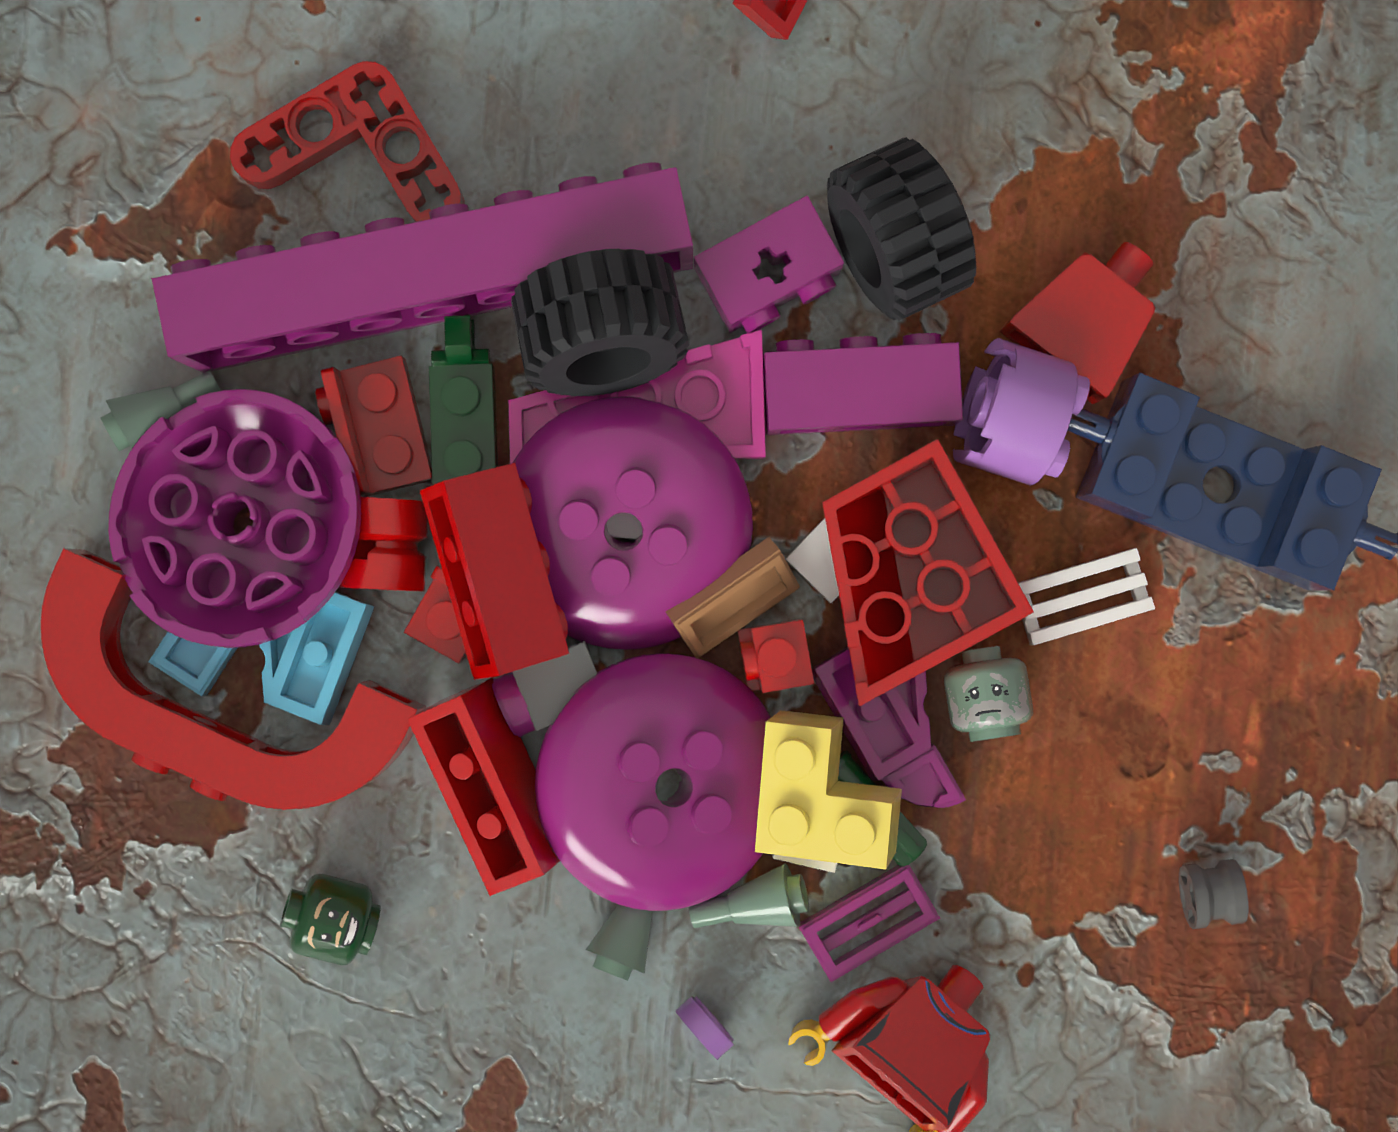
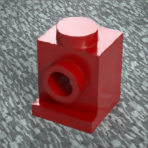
[738,619,814,693]

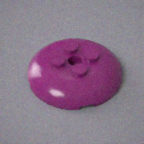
[108,389,361,648]
[513,396,753,650]
[535,653,771,911]

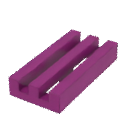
[799,865,940,982]

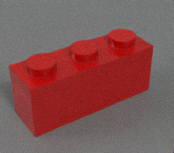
[420,463,570,680]
[407,677,560,896]

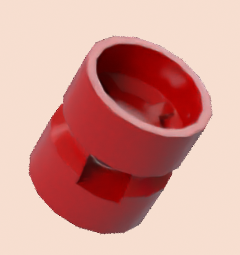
[340,497,429,592]

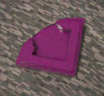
[881,743,966,808]

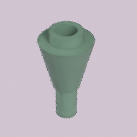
[100,370,221,451]
[689,863,809,928]
[586,904,653,981]

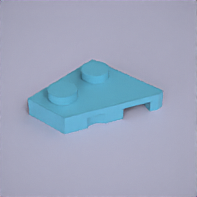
[260,592,375,725]

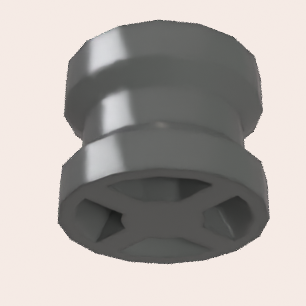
[1179,859,1249,929]

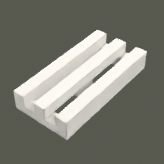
[1018,548,1155,645]

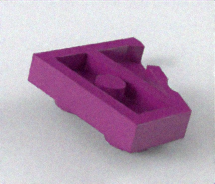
[812,647,931,781]

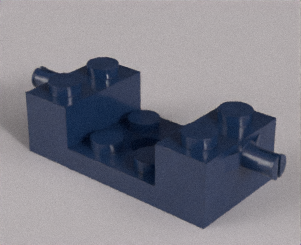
[1067,373,1398,591]

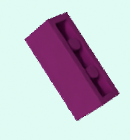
[763,333,963,435]

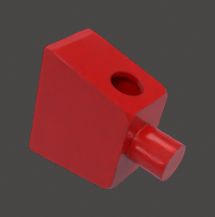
[1000,242,1156,404]

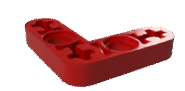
[230,61,465,222]

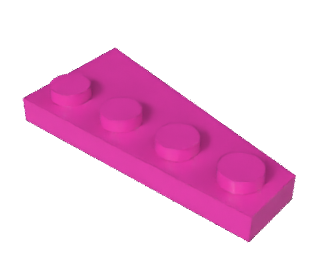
[508,330,766,464]

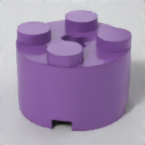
[953,338,1090,485]

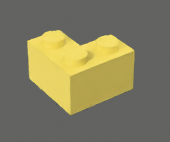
[755,710,902,869]

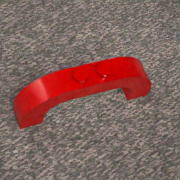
[41,548,426,810]

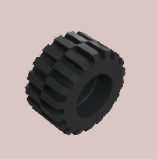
[827,137,977,321]
[511,248,689,396]

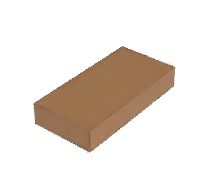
[665,537,800,658]

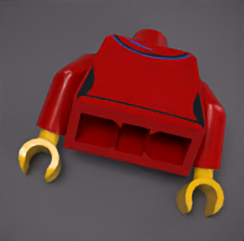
[788,965,990,1132]

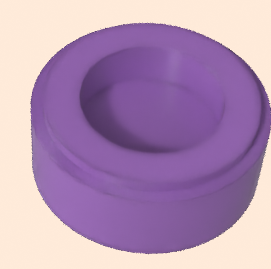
[675,996,734,1060]

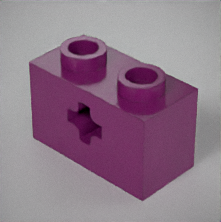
[694,195,844,334]

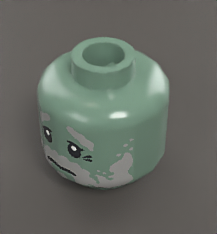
[944,646,1034,742]

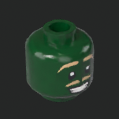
[280,874,381,965]

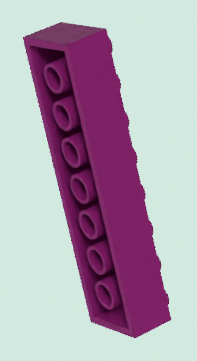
[151,162,693,373]

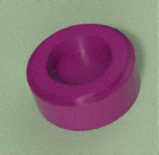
[492,672,535,737]

